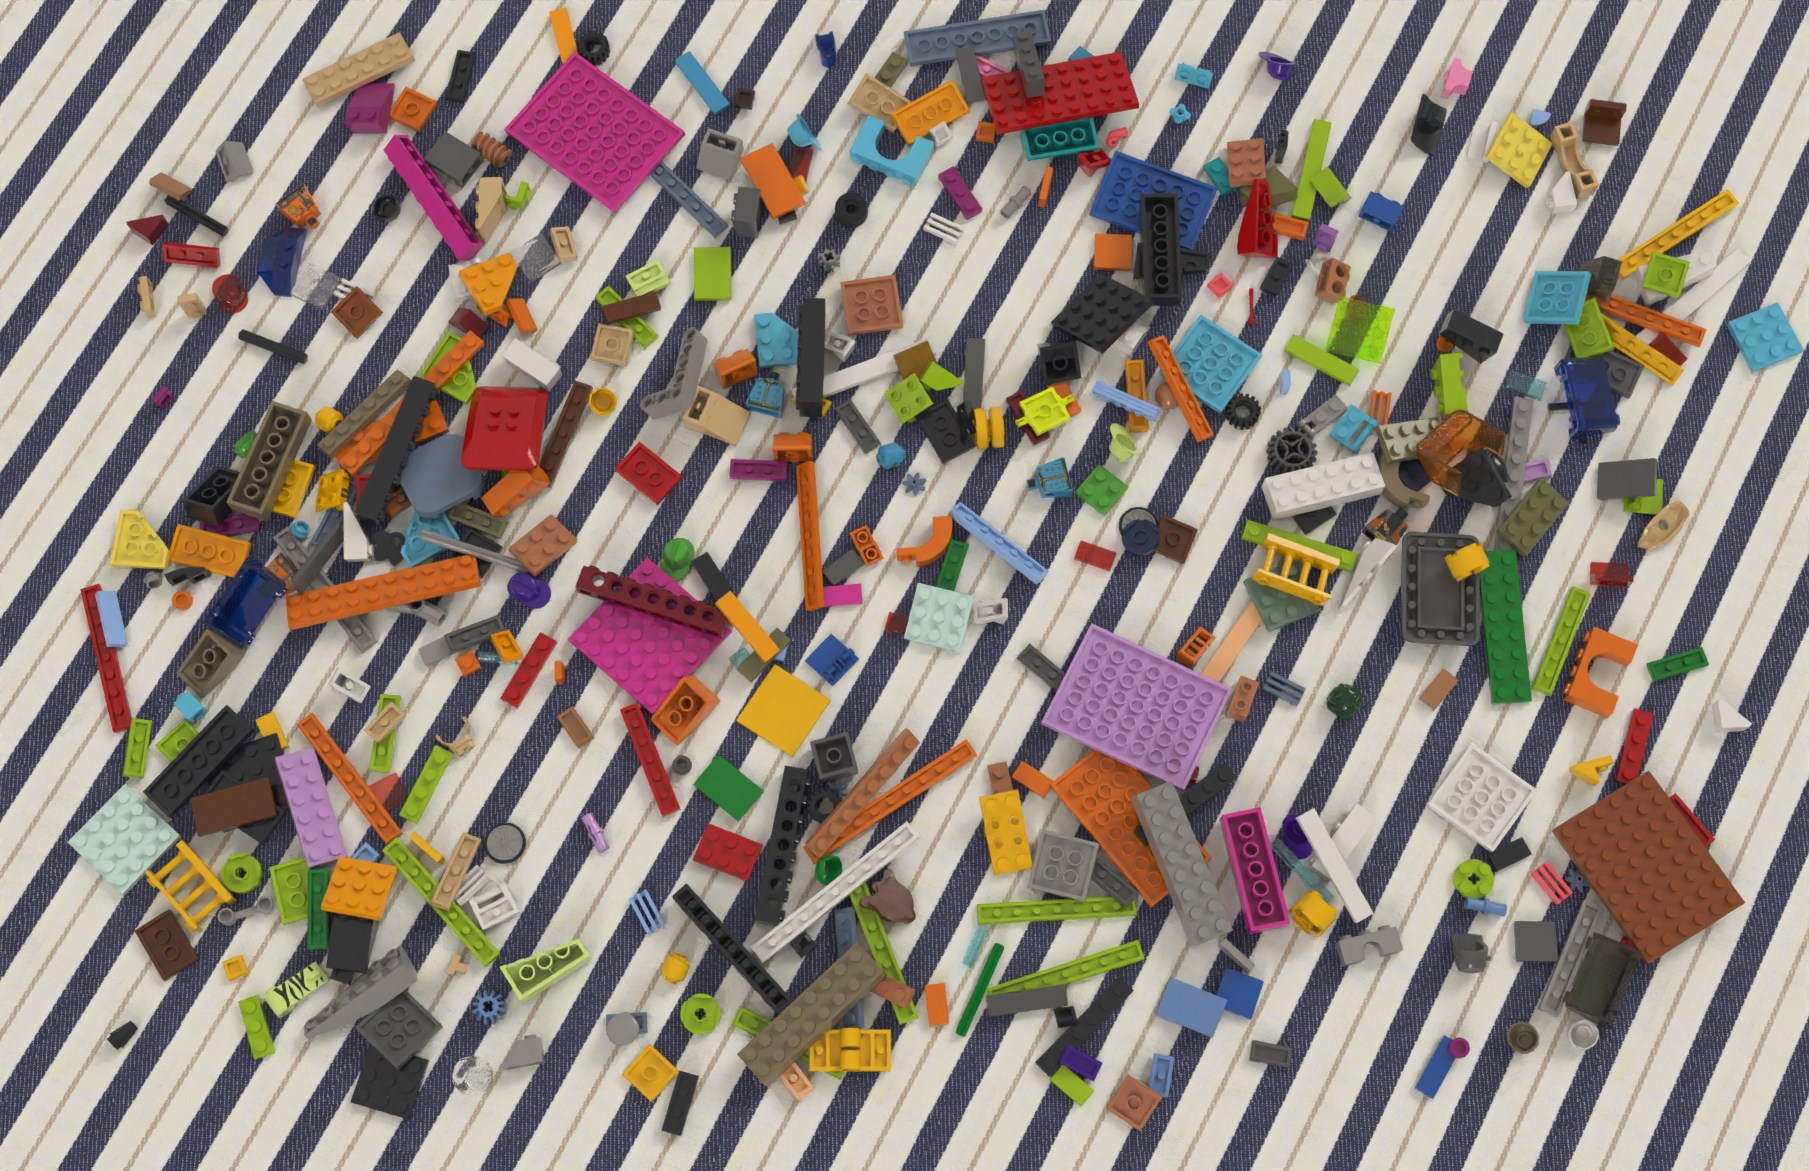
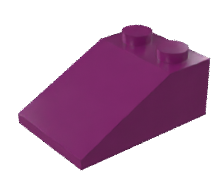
[344,83,395,134]

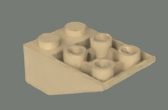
[475,177,507,244]
[682,386,751,446]

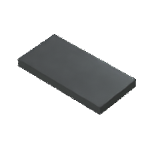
[1560,344,1644,399]

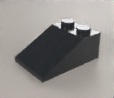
[182,466,240,526]
[326,913,380,974]

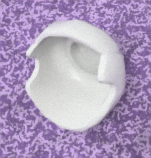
[1567,1019,1599,1050]

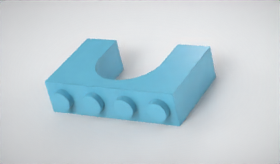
[850,115,934,186]

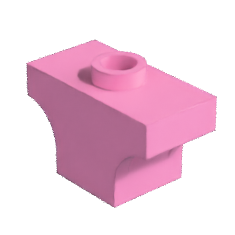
[1441,57,1473,99]

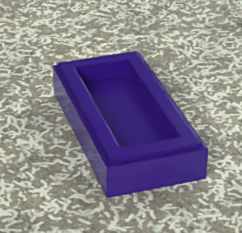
[1058,1044,1103,1081]

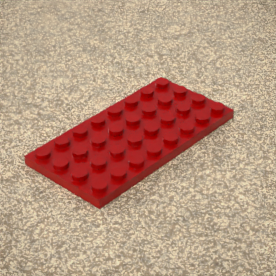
[981,51,1139,135]

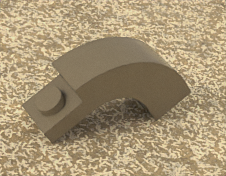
[1377,452,1430,509]

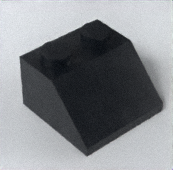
[1037,338,1081,384]

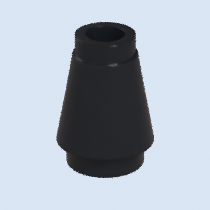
[107,1020,138,1051]

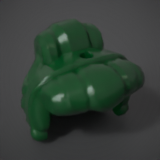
[1326,683,1364,720]

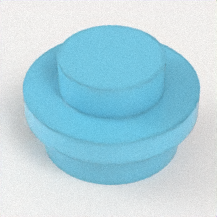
[290,521,310,539]

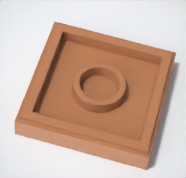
[1106,1074,1163,1131]

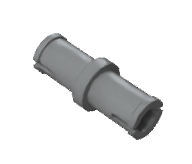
[1000,186,1032,219]

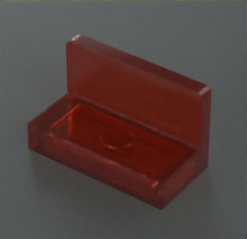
[1590,562,1634,587]

